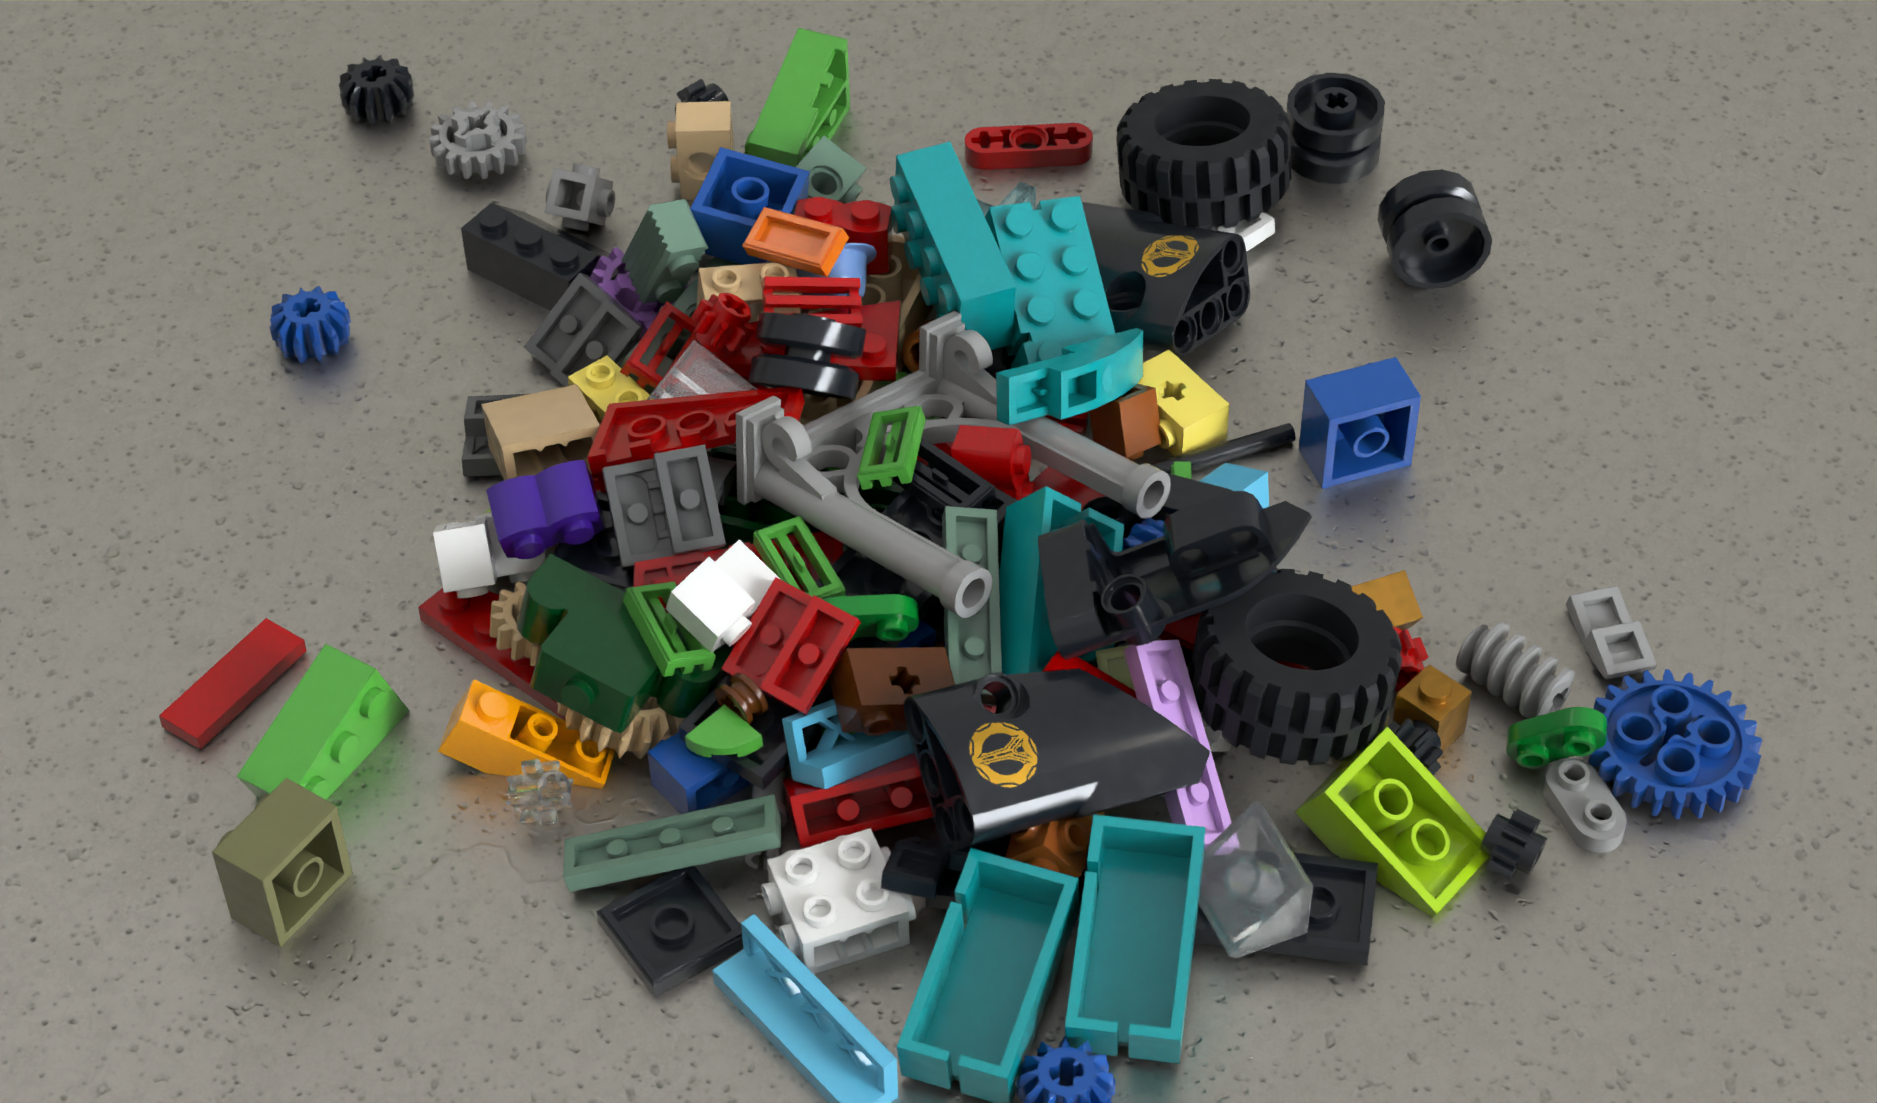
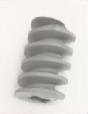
[1456,622,1575,719]

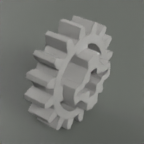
[429,101,527,179]

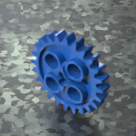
[1587,669,1762,819]

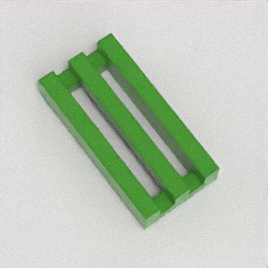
[857,406,926,490]
[753,516,846,599]
[623,582,716,677]

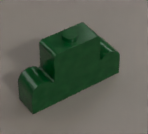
[516,554,733,733]

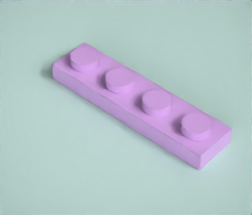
[1124,640,1237,851]

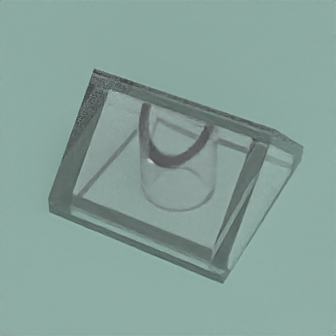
[1198,800,1313,958]

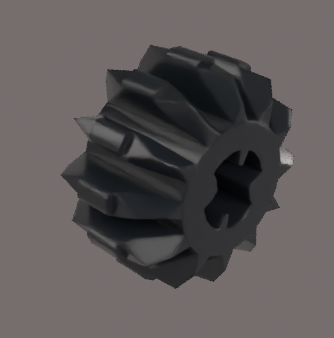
[339,55,414,127]

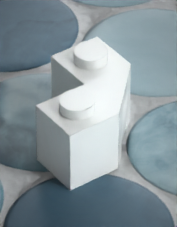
[433,511,548,598]
[665,540,780,652]

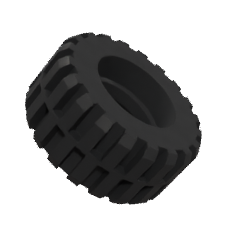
[1116,79,1292,230]
[1188,569,1402,765]

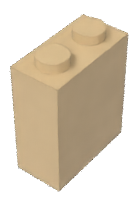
[481,384,600,480]

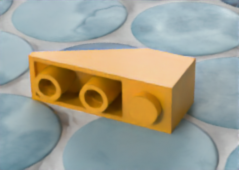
[438,679,615,789]

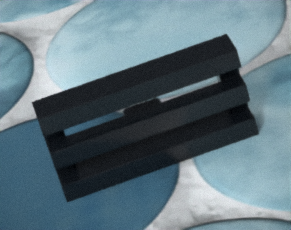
[893,437,996,515]

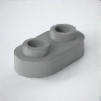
[1543,758,1627,853]

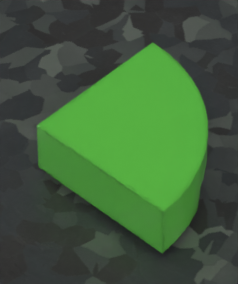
[685,705,763,758]

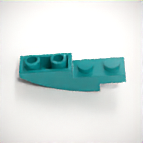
[996,328,1143,426]

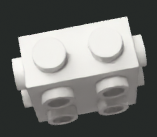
[761,828,916,974]

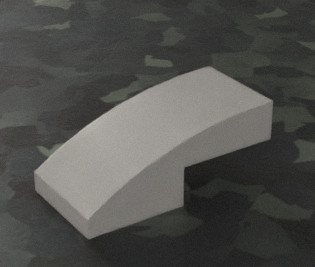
[1566,586,1657,679]

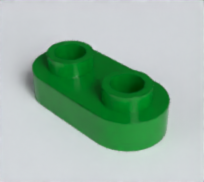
[822,594,919,641]
[1506,707,1607,769]

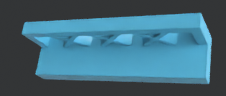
[782,699,988,789]
[712,914,898,1103]

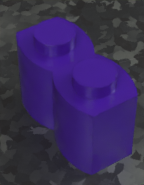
[486,460,605,560]

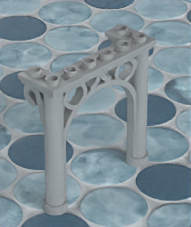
[736,311,1171,618]

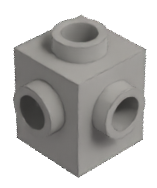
[545,163,615,231]

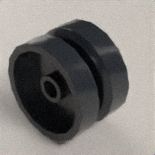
[1286,73,1385,184]
[1377,169,1492,289]
[748,312,867,400]

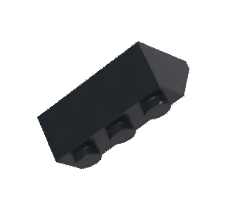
[461,203,622,311]

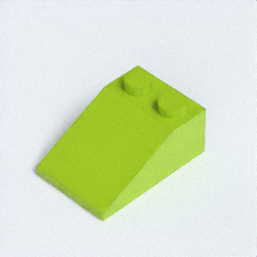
[1295,726,1490,917]

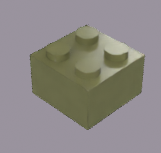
[212,778,353,947]

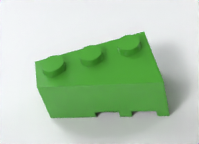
[745,28,850,167]
[237,644,410,800]

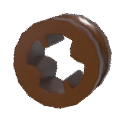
[715,673,768,725]

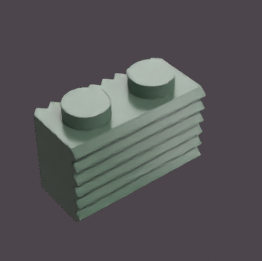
[621,199,708,304]

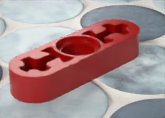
[965,123,1093,170]

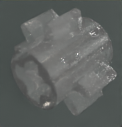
[505,759,573,825]

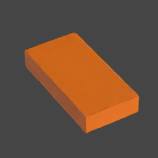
[742,207,849,277]

